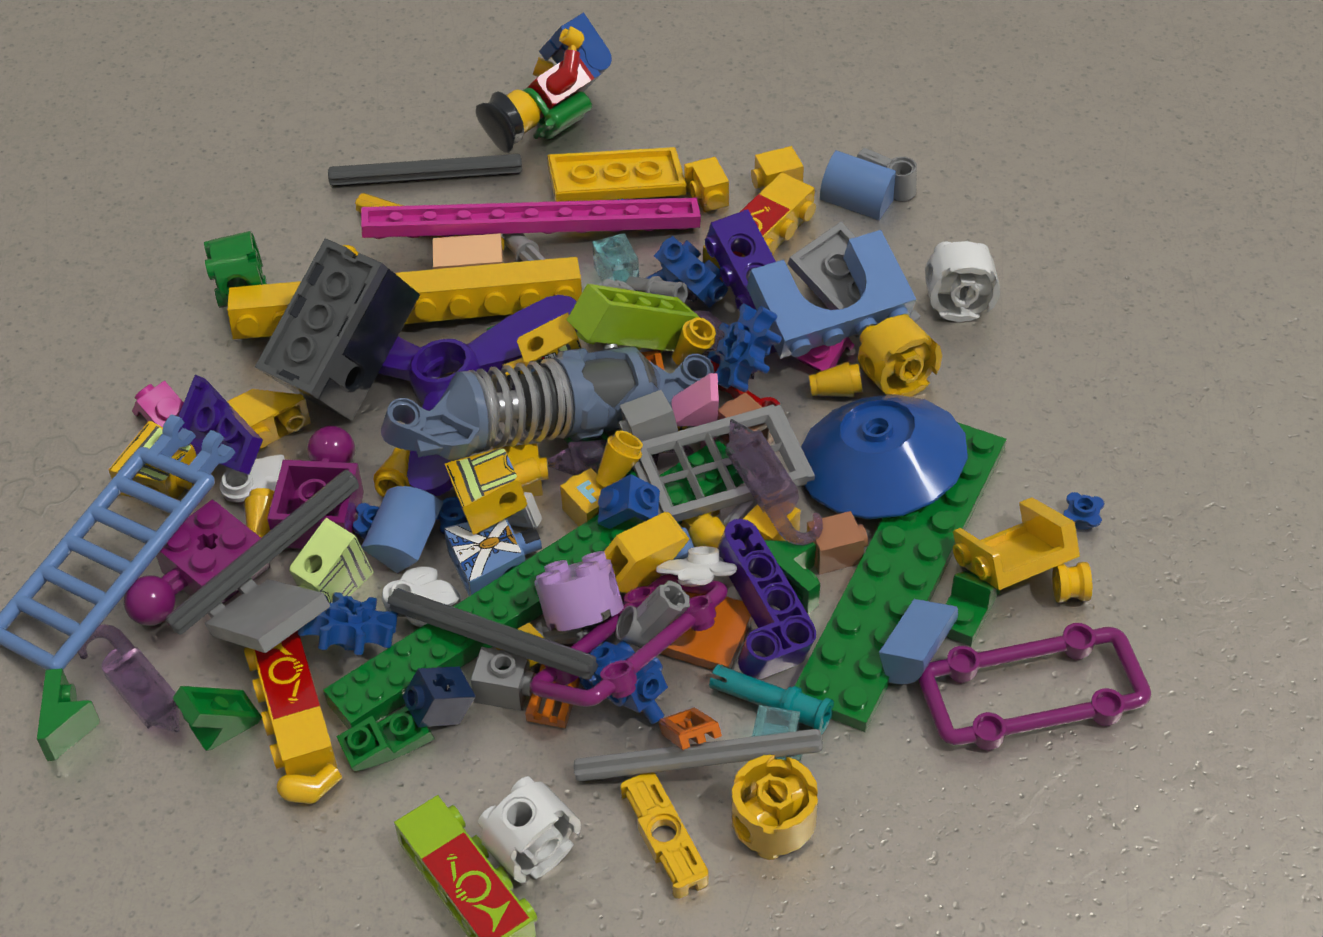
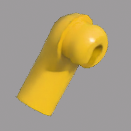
[277,763,342,804]

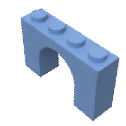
[747,230,917,359]

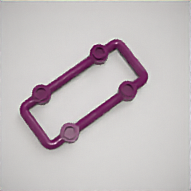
[530,574,728,707]
[919,623,1151,751]

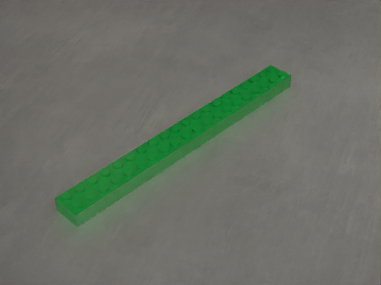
[323,439,747,729]

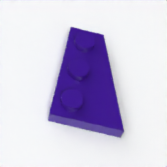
[178,375,263,475]

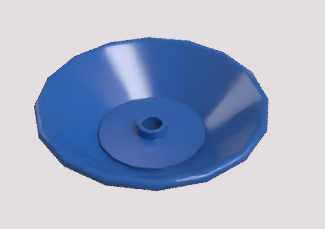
[801,394,968,519]

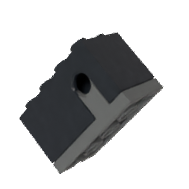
[255,238,420,421]

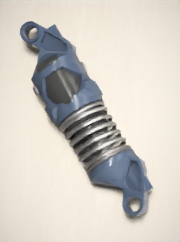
[381,344,714,461]

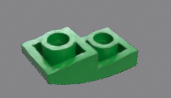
[336,706,435,771]

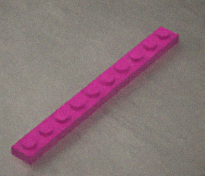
[361,198,701,239]

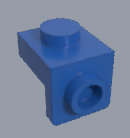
[598,474,660,529]

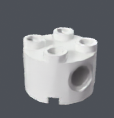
[925,241,1000,322]
[478,776,581,883]

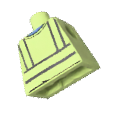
[289,518,374,603]

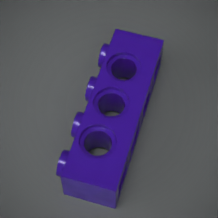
[705,209,777,355]

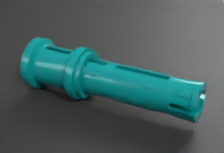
[709,664,834,735]

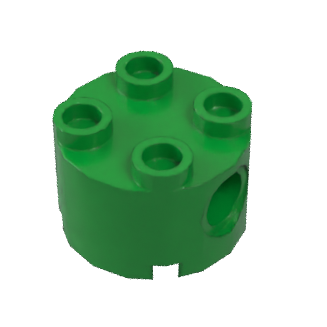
[204,231,267,308]

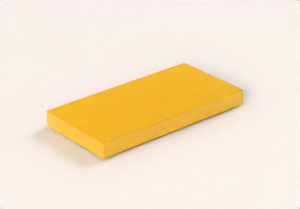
[547,147,687,202]

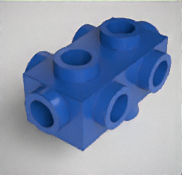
[646,236,728,308]
[579,641,668,724]

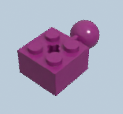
[267,426,364,549]
[124,499,270,626]

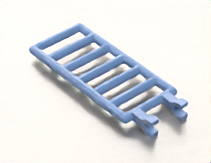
[0,414,236,670]

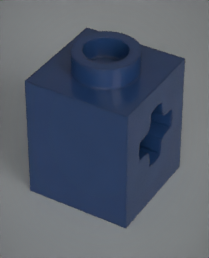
[402,666,476,727]

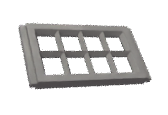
[633,405,815,522]

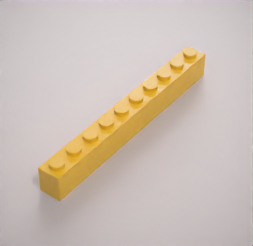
[227,257,582,340]

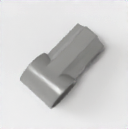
[857,148,917,201]
[615,580,690,648]

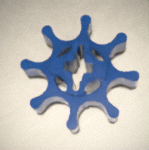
[707,304,782,392]
[297,592,398,655]

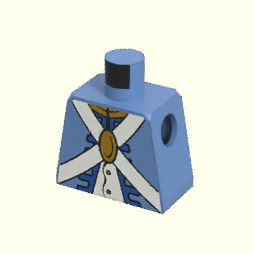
[444,518,542,596]

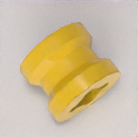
[1052,562,1093,603]

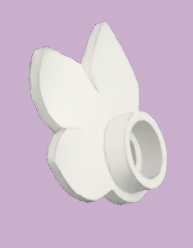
[220,454,285,502]
[656,546,737,587]
[382,566,461,627]

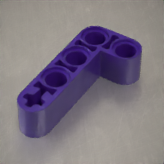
[718,519,816,679]

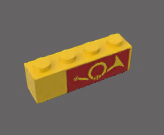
[703,172,816,281]
[244,630,338,776]

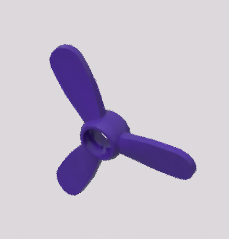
[379,295,577,496]

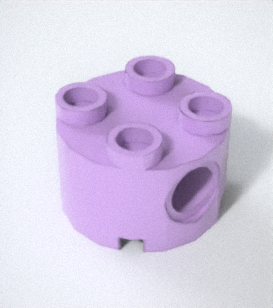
[535,551,624,631]

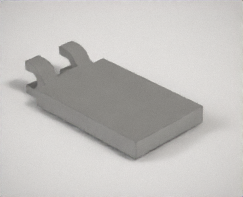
[788,222,921,338]
[205,578,331,653]

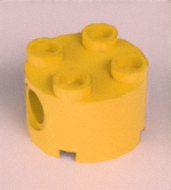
[858,314,942,397]
[731,755,818,860]

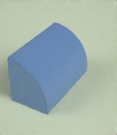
[820,150,896,220]
[361,486,443,573]
[879,599,958,684]

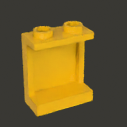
[953,497,1080,590]

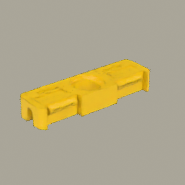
[621,772,709,899]

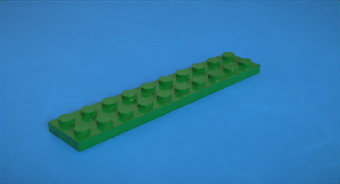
[795,422,1007,732]

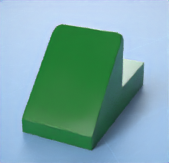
[764,540,820,614]
[946,571,1000,647]
[37,668,100,761]
[173,686,262,751]

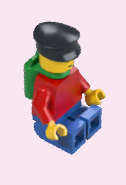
[475,12,612,153]

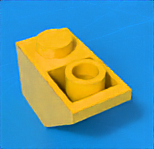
[227,389,311,449]
[604,512,690,593]

